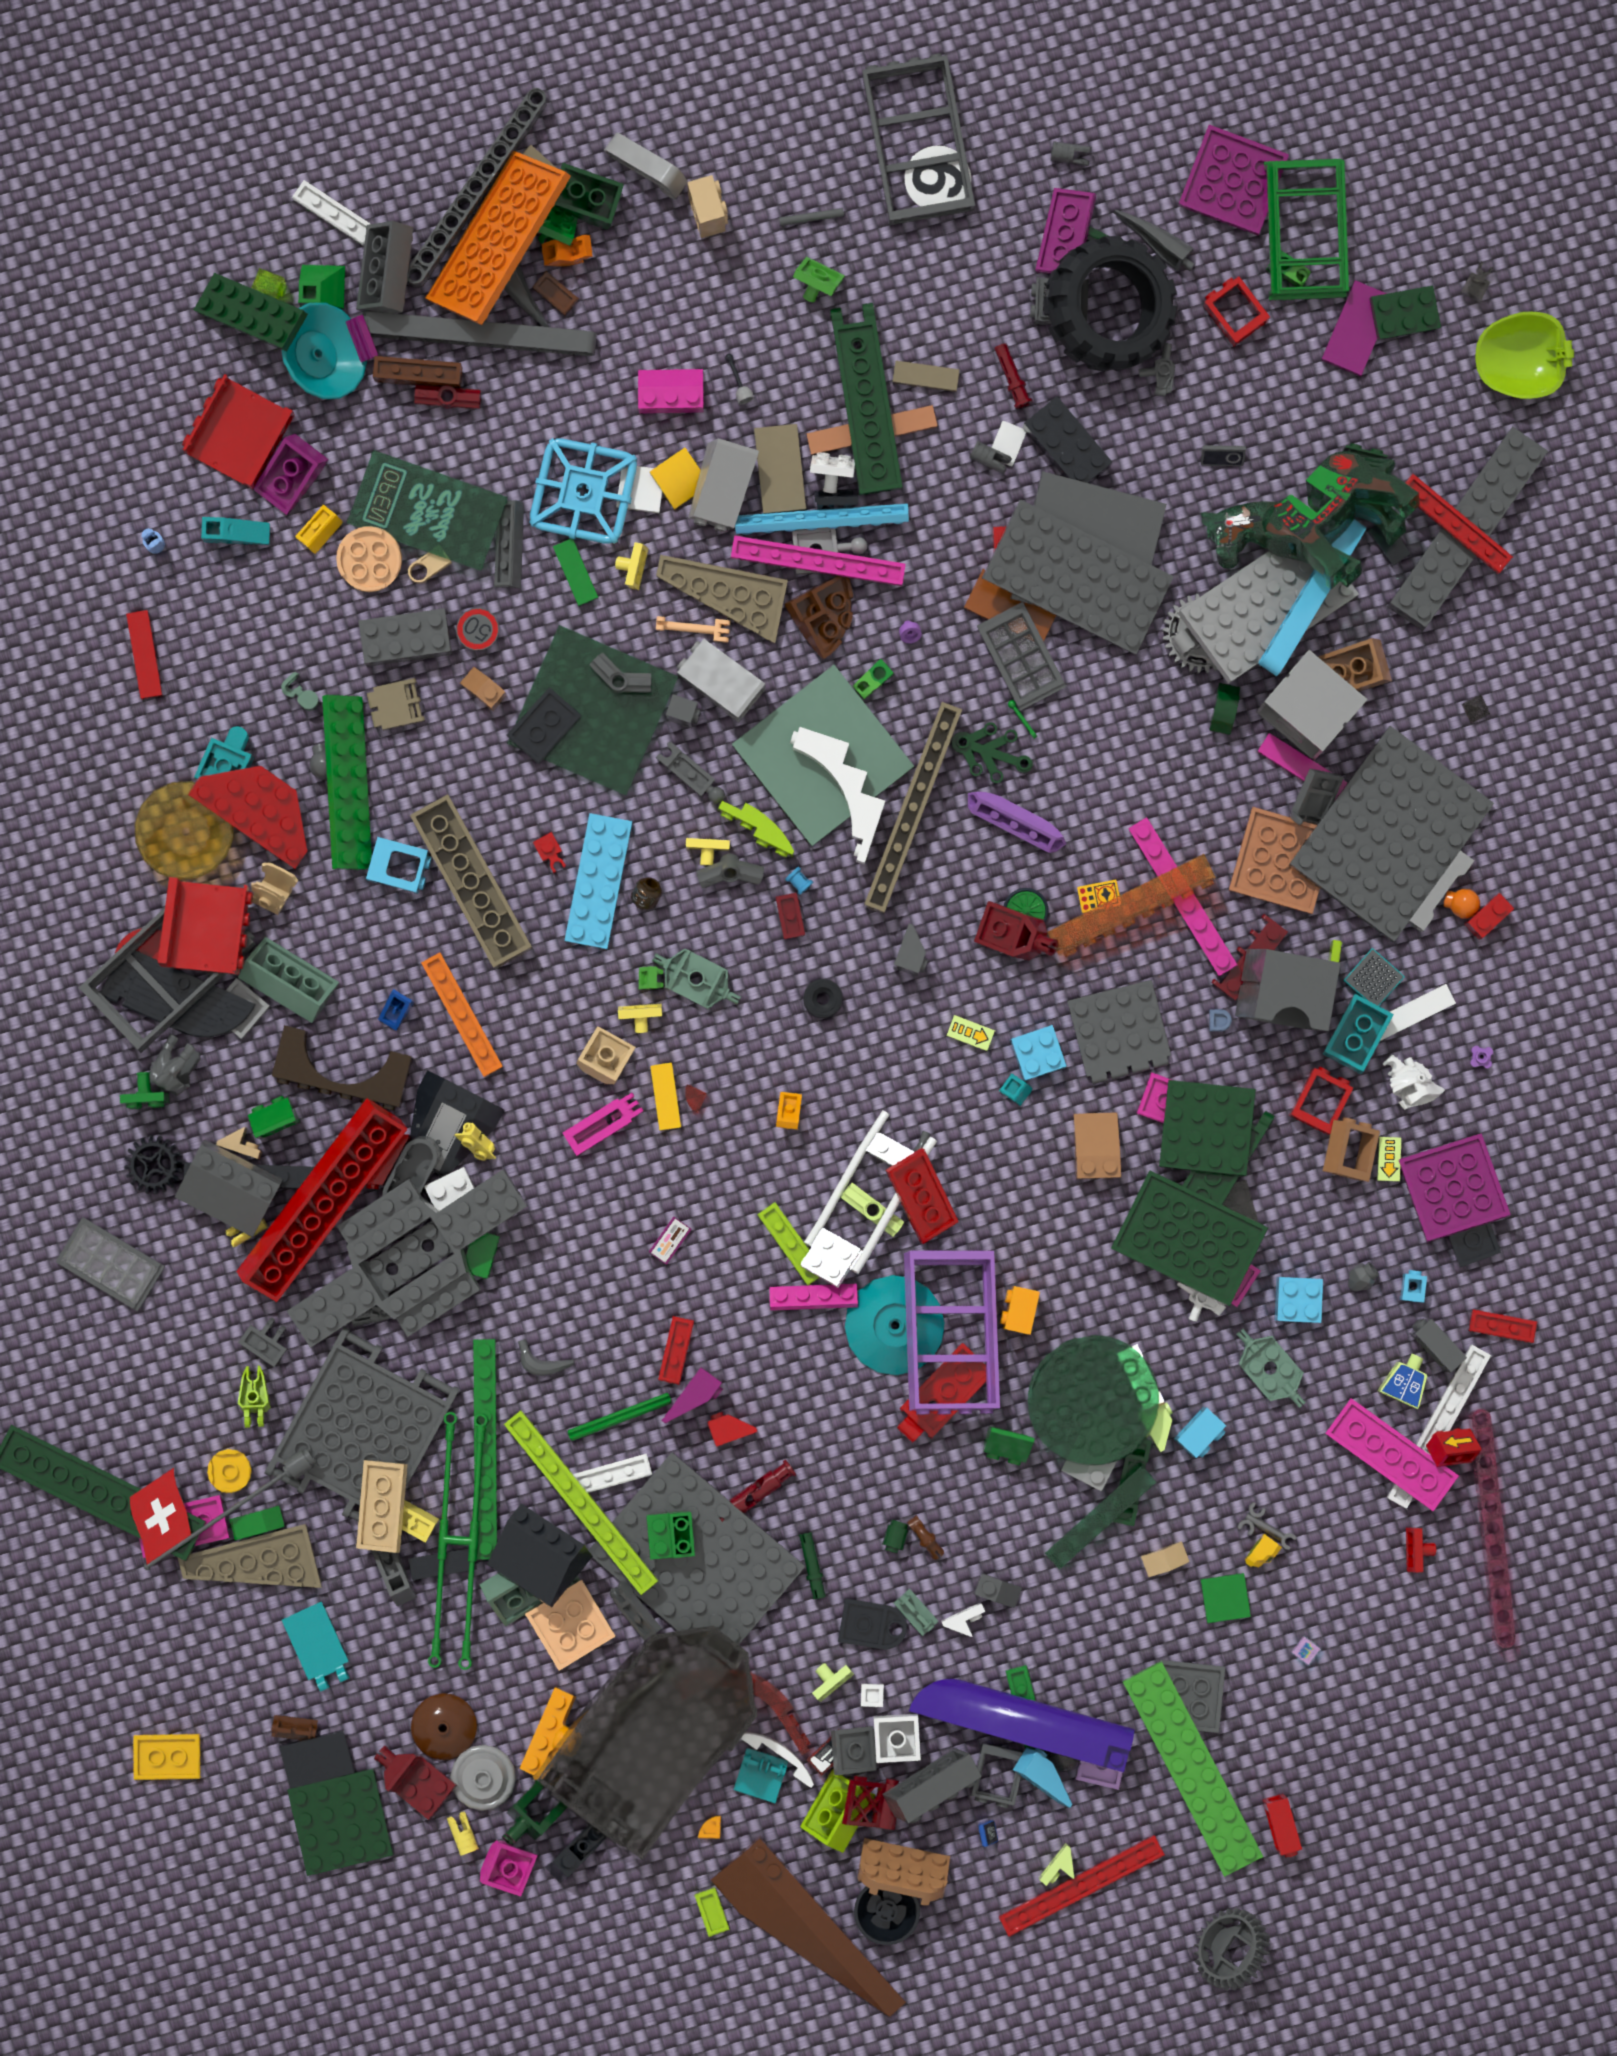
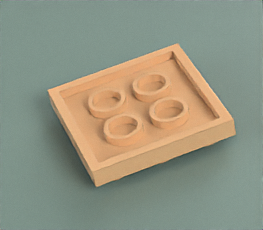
[525,1580,616,1671]

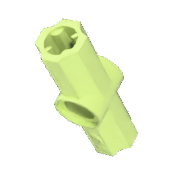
[841,1183,904,1237]

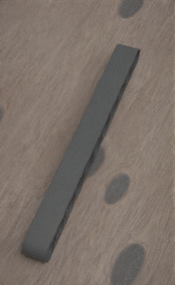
[407,88,547,288]
[362,311,597,356]

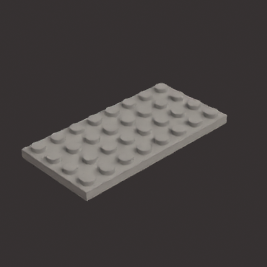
[1178,524,1359,684]

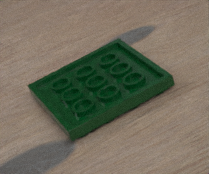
[1159,1080,1256,1176]
[287,1768,394,1876]

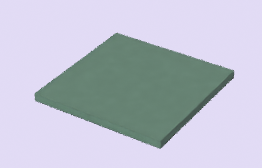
[732,665,914,846]

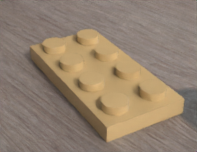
[356,1460,408,1553]

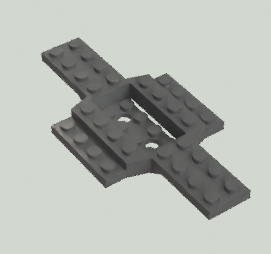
[287,1169,528,1348]

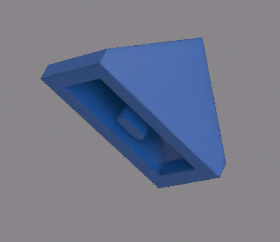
[378,989,414,1031]

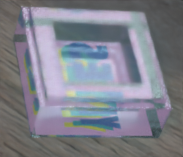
[1291,1635,1322,1666]

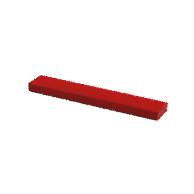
[1399,474,1513,574]

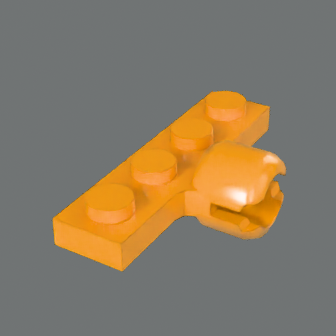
[519,1687,581,1778]

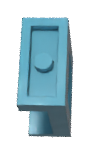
[366,837,432,894]

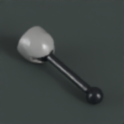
[725,354,755,405]

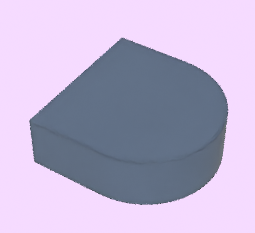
[1209,1009,1232,1032]

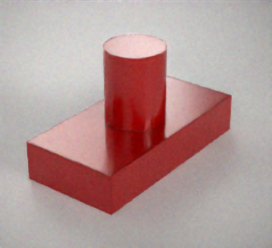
[1406,1527,1436,1573]

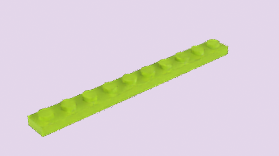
[504,1410,659,1595]

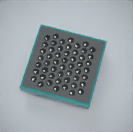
[1343,948,1405,1006]

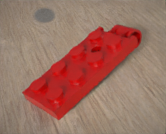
[897,1343,986,1443]

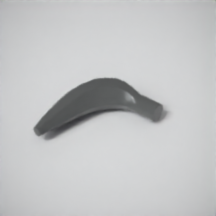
[518,1339,574,1376]

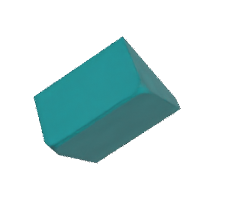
[999,1073,1033,1106]

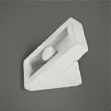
[941,1602,985,1637]

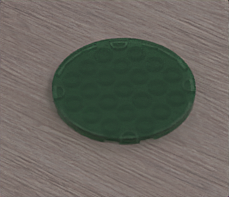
[1028,1335,1160,1466]

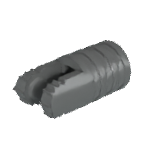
[1051,141,1092,166]
[969,441,1012,474]

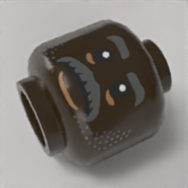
[631,877,662,910]

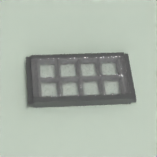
[977,602,1066,711]
[56,1217,165,1311]

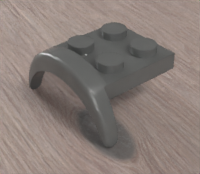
[1290,769,1344,825]

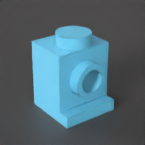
[1400,1270,1427,1303]

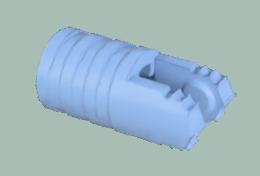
[141,528,165,554]

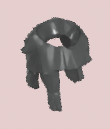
[150,1034,201,1096]

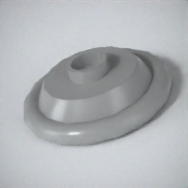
[450,1745,516,1811]

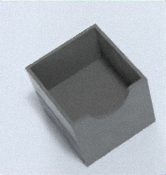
[1235,949,1341,1031]

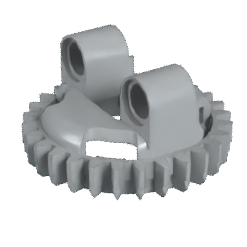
[1162,594,1218,673]

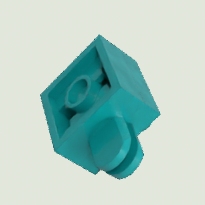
[194,726,254,780]

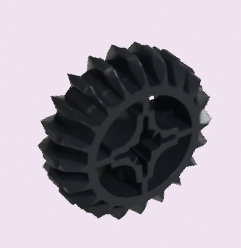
[124,1135,184,1194]

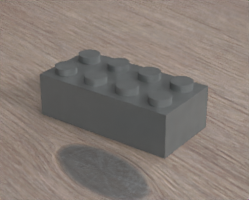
[356,221,413,314]
[358,608,452,667]
[882,1748,982,1823]

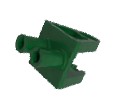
[502,1779,568,1846]

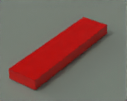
[126,610,163,699]

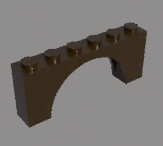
[272,1025,413,1111]

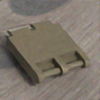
[367,678,425,731]

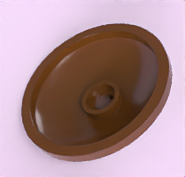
[411,1693,477,1760]

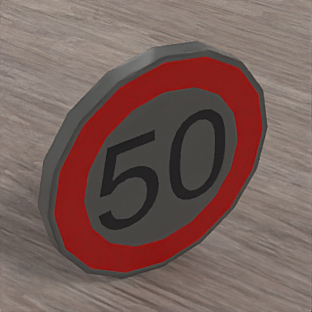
[456,608,499,651]

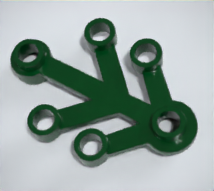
[952,722,1033,784]

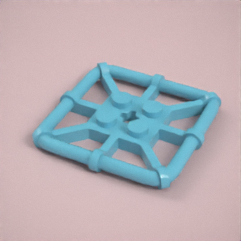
[529,438,638,544]

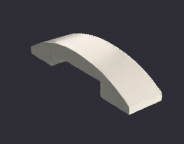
[739,1732,814,1788]

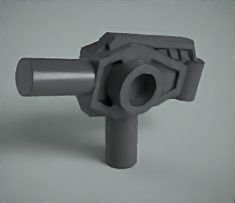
[1138,343,1175,397]

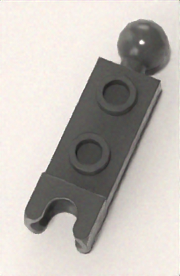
[656,741,725,804]

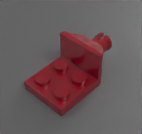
[974,901,1058,961]
[374,1746,457,1820]

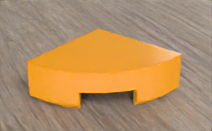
[698,1816,721,1839]

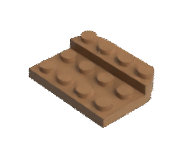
[858,1838,950,1905]

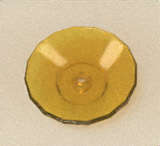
[134,781,234,880]

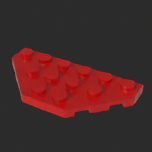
[187,766,307,869]

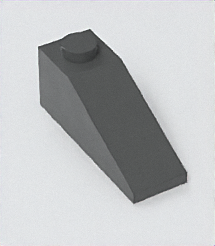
[371,1550,417,1607]

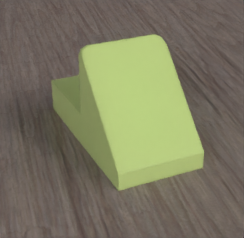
[1038,1843,1074,1886]

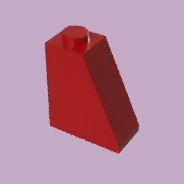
[366,1134,410,1189]

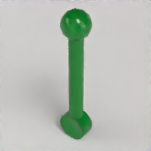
[1008,700,1038,739]

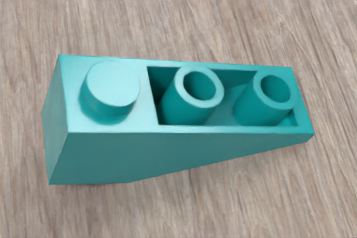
[201,517,270,545]

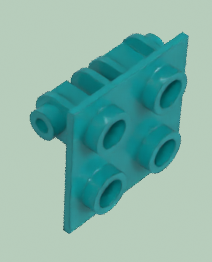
[733,1748,789,1803]

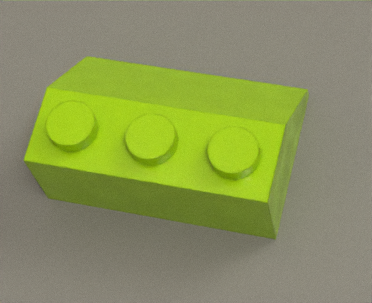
[800,1769,876,1853]

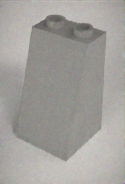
[688,438,759,532]
[677,639,765,723]

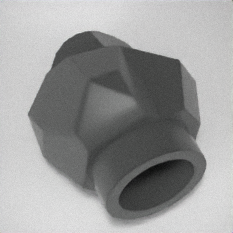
[1348,1262,1379,1291]

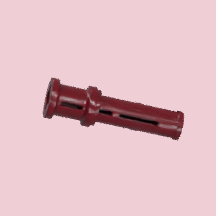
[994,343,1033,409]

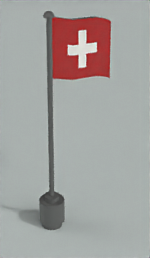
[130,1448,317,1571]

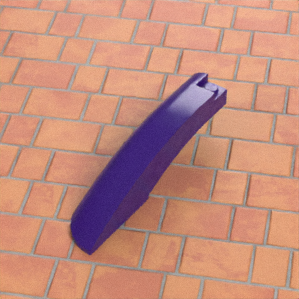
[909,1679,1134,1772]

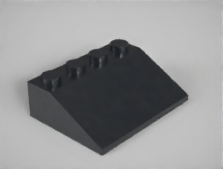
[487,1504,593,1608]

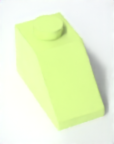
[1137,1402,1173,1452]

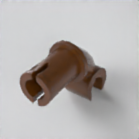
[907,1515,944,1560]

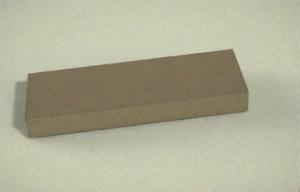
[892,361,960,392]

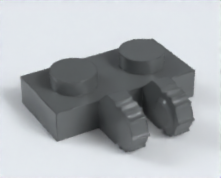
[238,1317,287,1367]

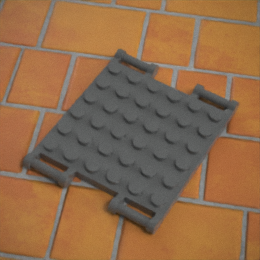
[264,1327,459,1522]

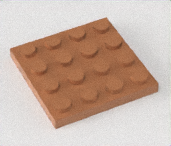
[1228,807,1320,915]

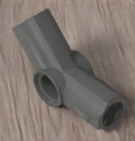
[589,652,651,694]
[697,854,764,888]

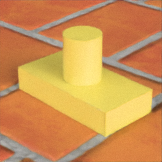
[615,542,649,590]
[686,838,730,866]
[618,1004,662,1033]

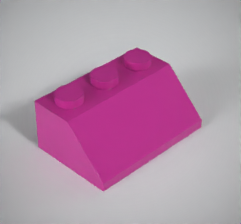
[638,369,704,414]

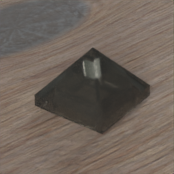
[1461,695,1490,723]

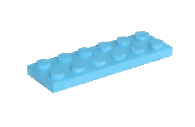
[564,813,633,950]

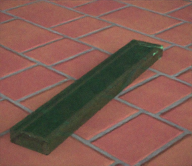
[1045,1465,1157,1570]

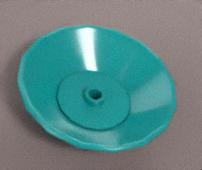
[281,303,367,399]
[845,1275,945,1375]

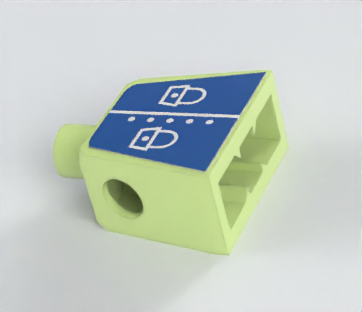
[1378,1354,1427,1409]

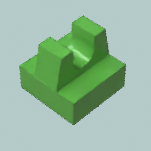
[639,966,663,990]

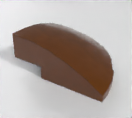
[784,576,853,659]

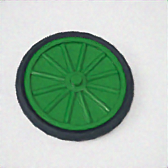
[1004,888,1049,922]

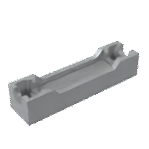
[1408,850,1474,932]

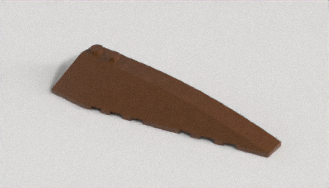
[711,1836,906,2017]

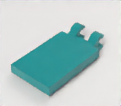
[282,1601,350,1692]

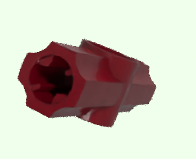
[414,385,481,409]

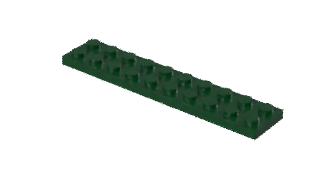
[0,1425,207,1561]

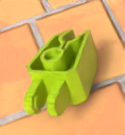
[238,1366,271,1428]

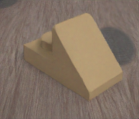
[216,1127,263,1159]

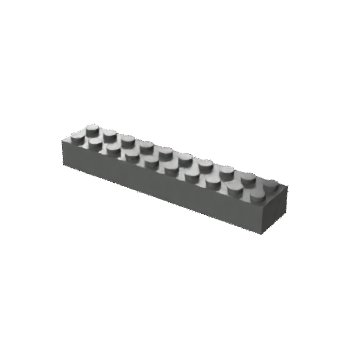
[1387,426,1548,631]

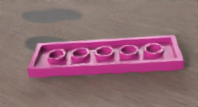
[1325,1398,1459,1512]

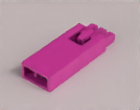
[563,1093,644,1156]

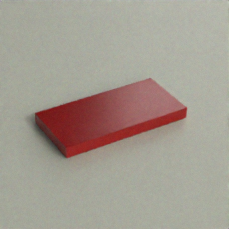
[885,1148,959,1244]

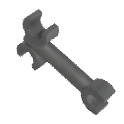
[1237,1502,1296,1550]

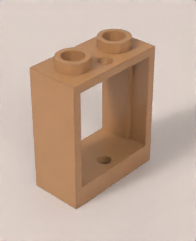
[1323,1117,1380,1182]

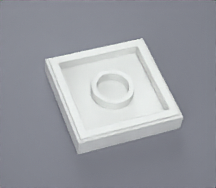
[616,466,662,513]

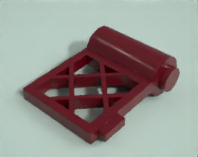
[842,1776,899,1830]

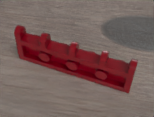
[1211,914,1288,1001]

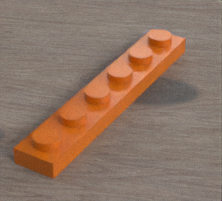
[421,952,503,1077]

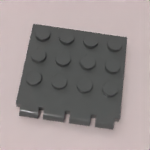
[1067,980,1171,1084]

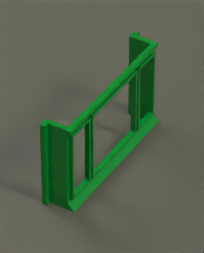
[1264,159,1349,301]

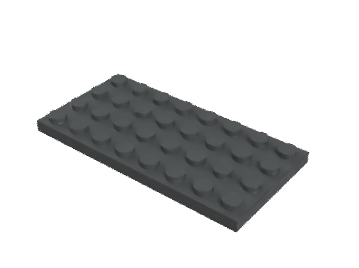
[982,500,1174,655]

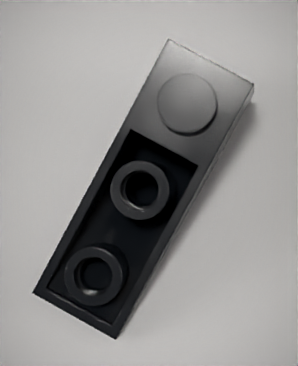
[545,1817,611,1883]

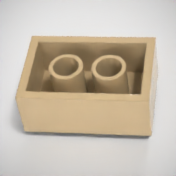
[687,175,728,239]

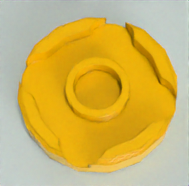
[207,1449,252,1493]

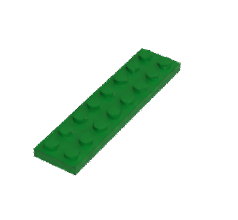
[322,695,372,870]

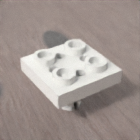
[810,452,855,493]

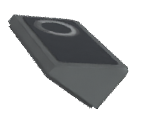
[1201,445,1246,466]

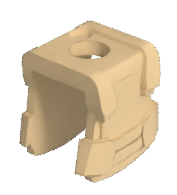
[251,863,298,915]

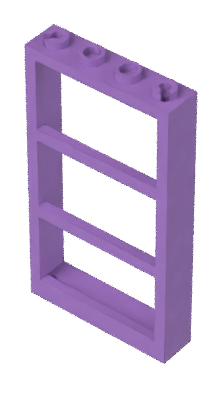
[904,1251,1000,1415]

